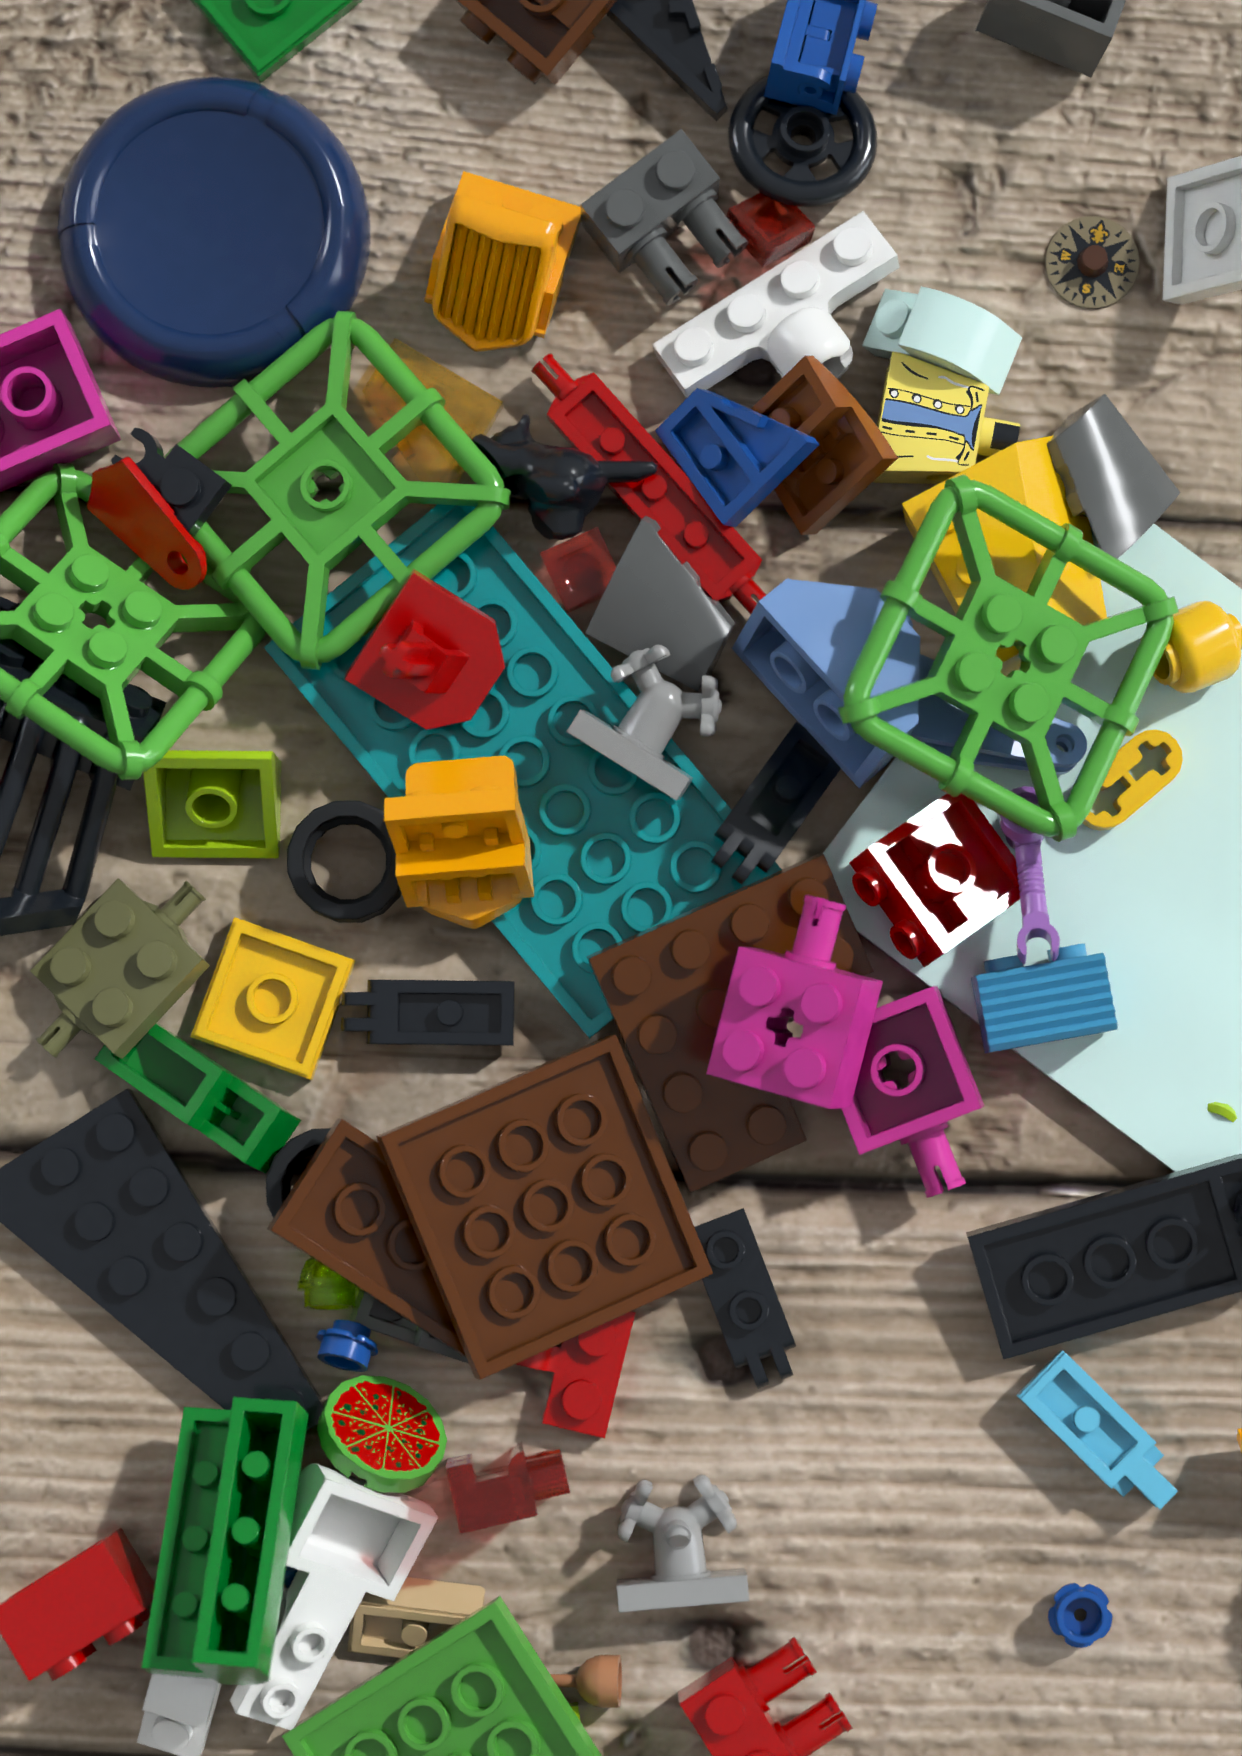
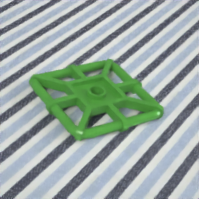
[164,311,511,670]
[0,463,266,780]
[838,475,1179,842]

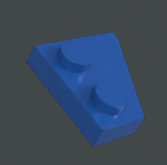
[655,388,819,527]

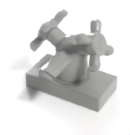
[567,644,722,801]
[617,1475,749,1613]

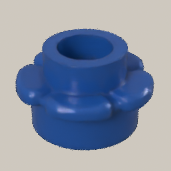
[316,1319,378,1372]
[1048,1583,1113,1648]

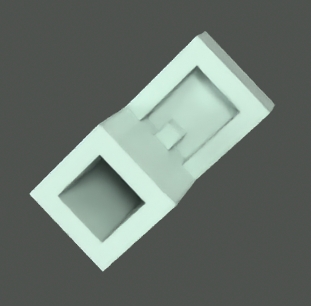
[862,286,1022,395]

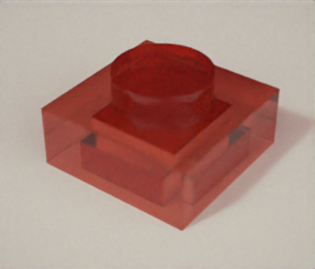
[727,193,816,268]
[540,527,616,614]

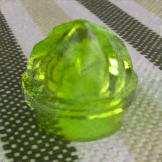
[297,1258,360,1310]

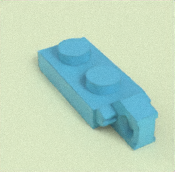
[1016,1350,1178,1510]

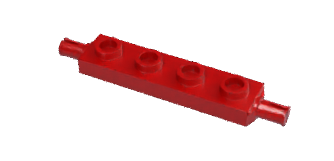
[531,353,766,615]

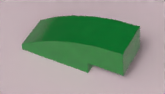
[95,1023,301,1174]

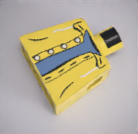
[873,351,1020,484]

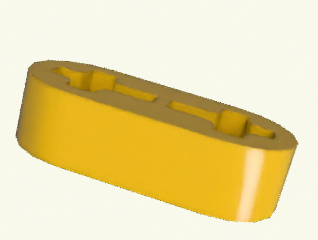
[1083,730,1183,831]

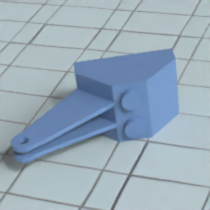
[731,579,1087,788]

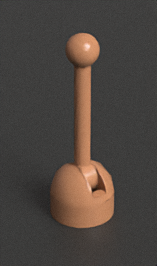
[550,1655,622,1708]

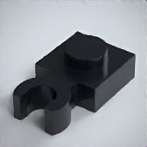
[111,428,232,536]

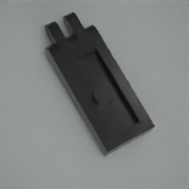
[711,721,841,885]
[341,980,515,1046]
[694,1208,796,1389]

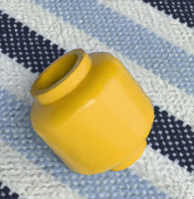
[1153,601,1242,693]

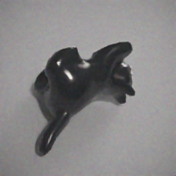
[471,414,658,540]

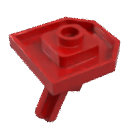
[345,569,505,730]

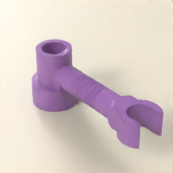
[999,786,1060,964]

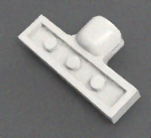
[652,211,900,398]

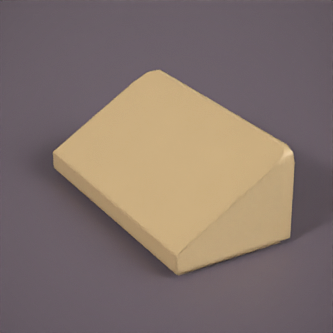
[348,1577,485,1658]

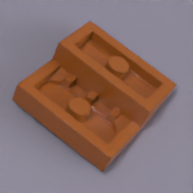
[751,356,898,535]

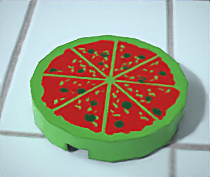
[317,1375,447,1493]

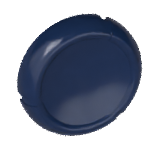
[58,77,371,388]

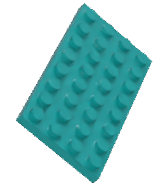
[264,505,782,1039]

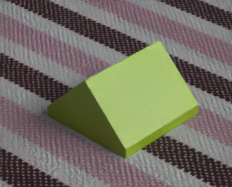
[143,750,281,858]

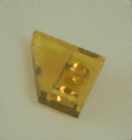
[362,338,503,506]

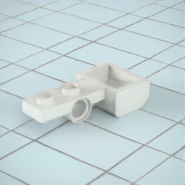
[230,1463,438,1730]

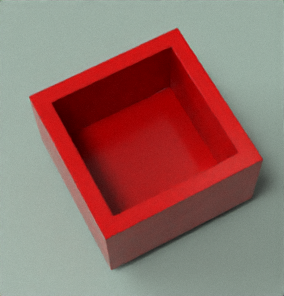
[0,1528,155,1681]

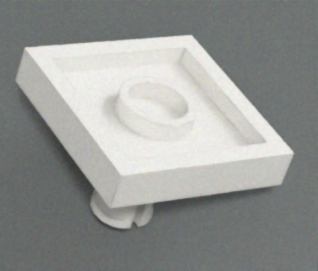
[1163,156,1242,305]

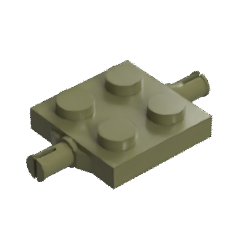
[31,878,210,1059]

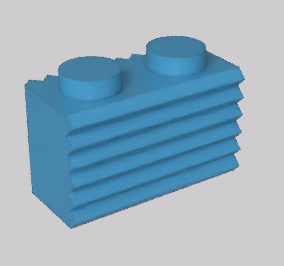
[971,943,1118,1053]

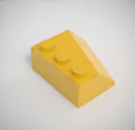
[902,435,1107,677]

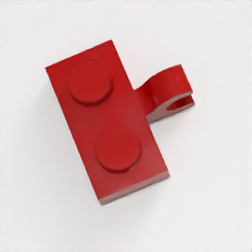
[516,1311,636,1439]

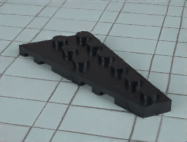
[0,1089,325,1431]

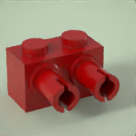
[678,1637,853,1756]

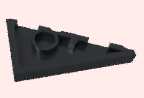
[606,0,728,122]

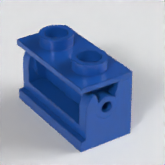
[764,0,878,115]

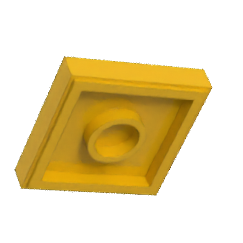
[190,917,355,1080]

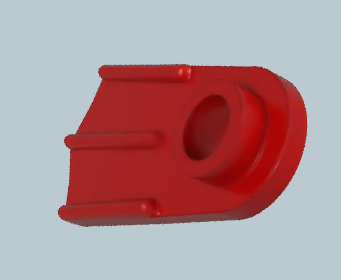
[87,457,207,590]

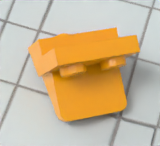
[424,171,581,352]
[384,756,534,929]

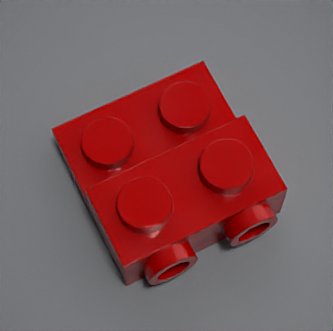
[849,793,1021,967]

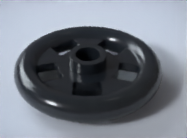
[728,75,877,207]

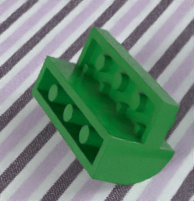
[142,1397,309,1685]

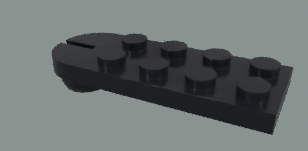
[966,1154,1242,1359]

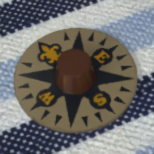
[1045,216,1139,309]

